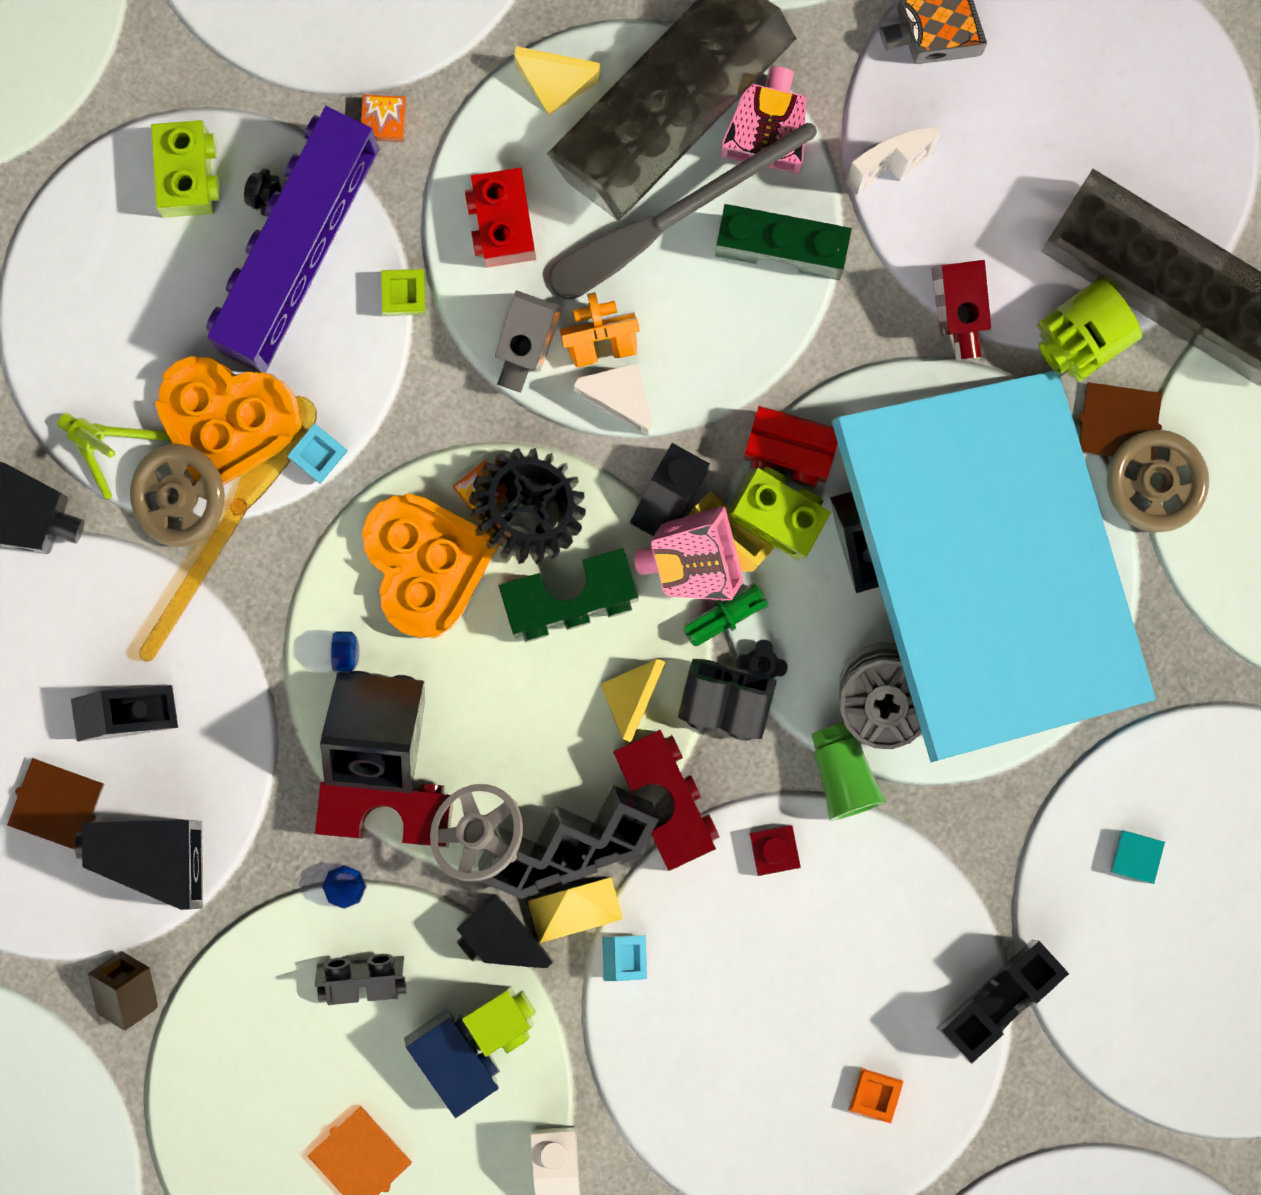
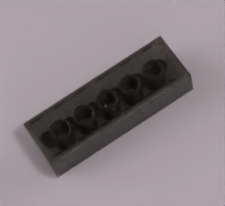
[547,0,797,221]
[1041,169,1261,386]

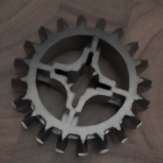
[468,448,586,564]

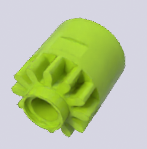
[1037,278,1142,382]

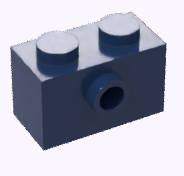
[404,1008,500,1119]

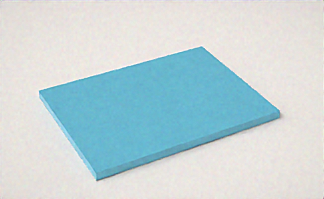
[832,371,1156,763]

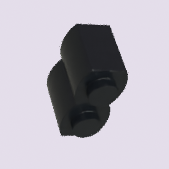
[678,659,777,741]

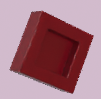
[749,825,801,876]

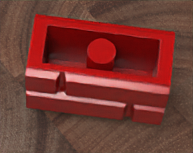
[743,405,838,487]

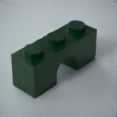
[715,203,852,280]
[498,548,639,643]

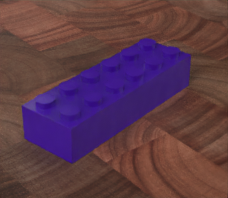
[206,105,380,373]

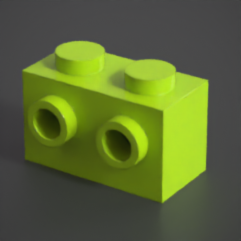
[151,120,220,218]
[726,467,832,560]
[462,987,536,1057]

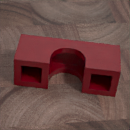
[613,730,720,871]
[315,782,453,848]

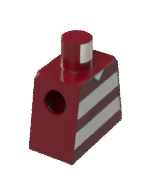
[931,260,991,360]

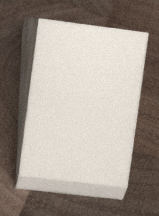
[573,363,652,435]

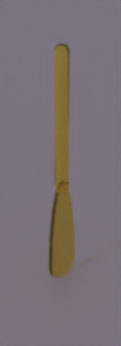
[139,396,317,662]

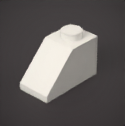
[530,1127,581,1195]

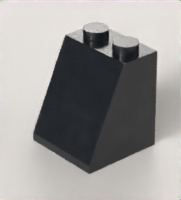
[320,671,425,793]
[75,820,203,910]

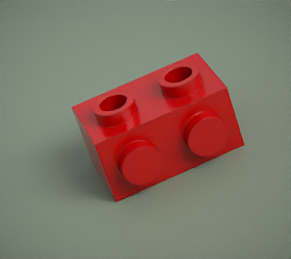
[465,167,536,268]

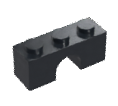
[936,939,1069,1064]

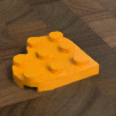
[155,356,301,486]
[362,493,500,639]

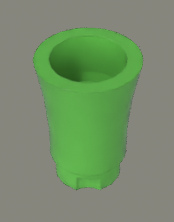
[811,723,887,821]

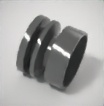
[839,642,922,749]

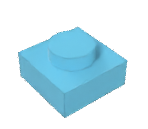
[287,423,348,484]
[602,935,647,981]

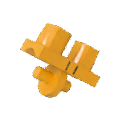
[559,292,640,368]

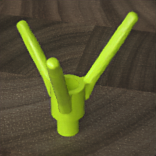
[57,413,171,500]

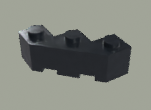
[478,785,659,899]

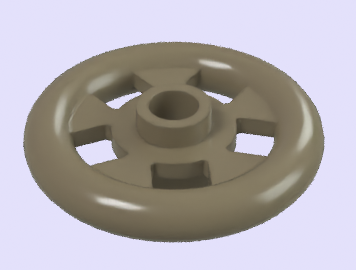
[1107,430,1209,532]
[130,444,225,547]

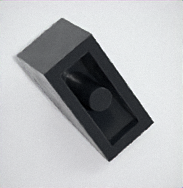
[629,443,710,537]
[830,491,879,593]
[71,685,178,742]
[456,895,554,968]

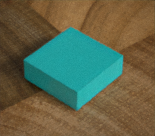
[1110,830,1165,884]

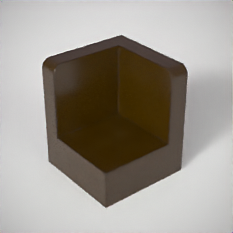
[88,951,158,1031]

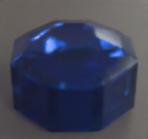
[331,631,360,673]
[322,865,367,909]

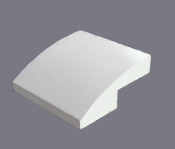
[846,126,941,195]

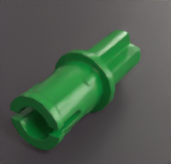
[683,583,768,646]

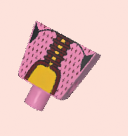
[721,66,806,174]
[635,506,744,600]

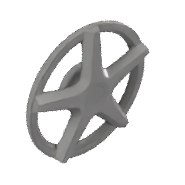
[430,784,523,882]

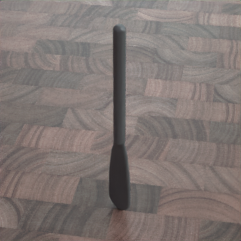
[549,123,817,299]

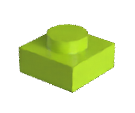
[381,269,426,316]

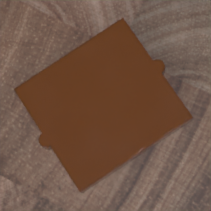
[1078,382,1162,461]
[7,758,104,850]

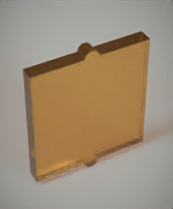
[307,1106,413,1195]

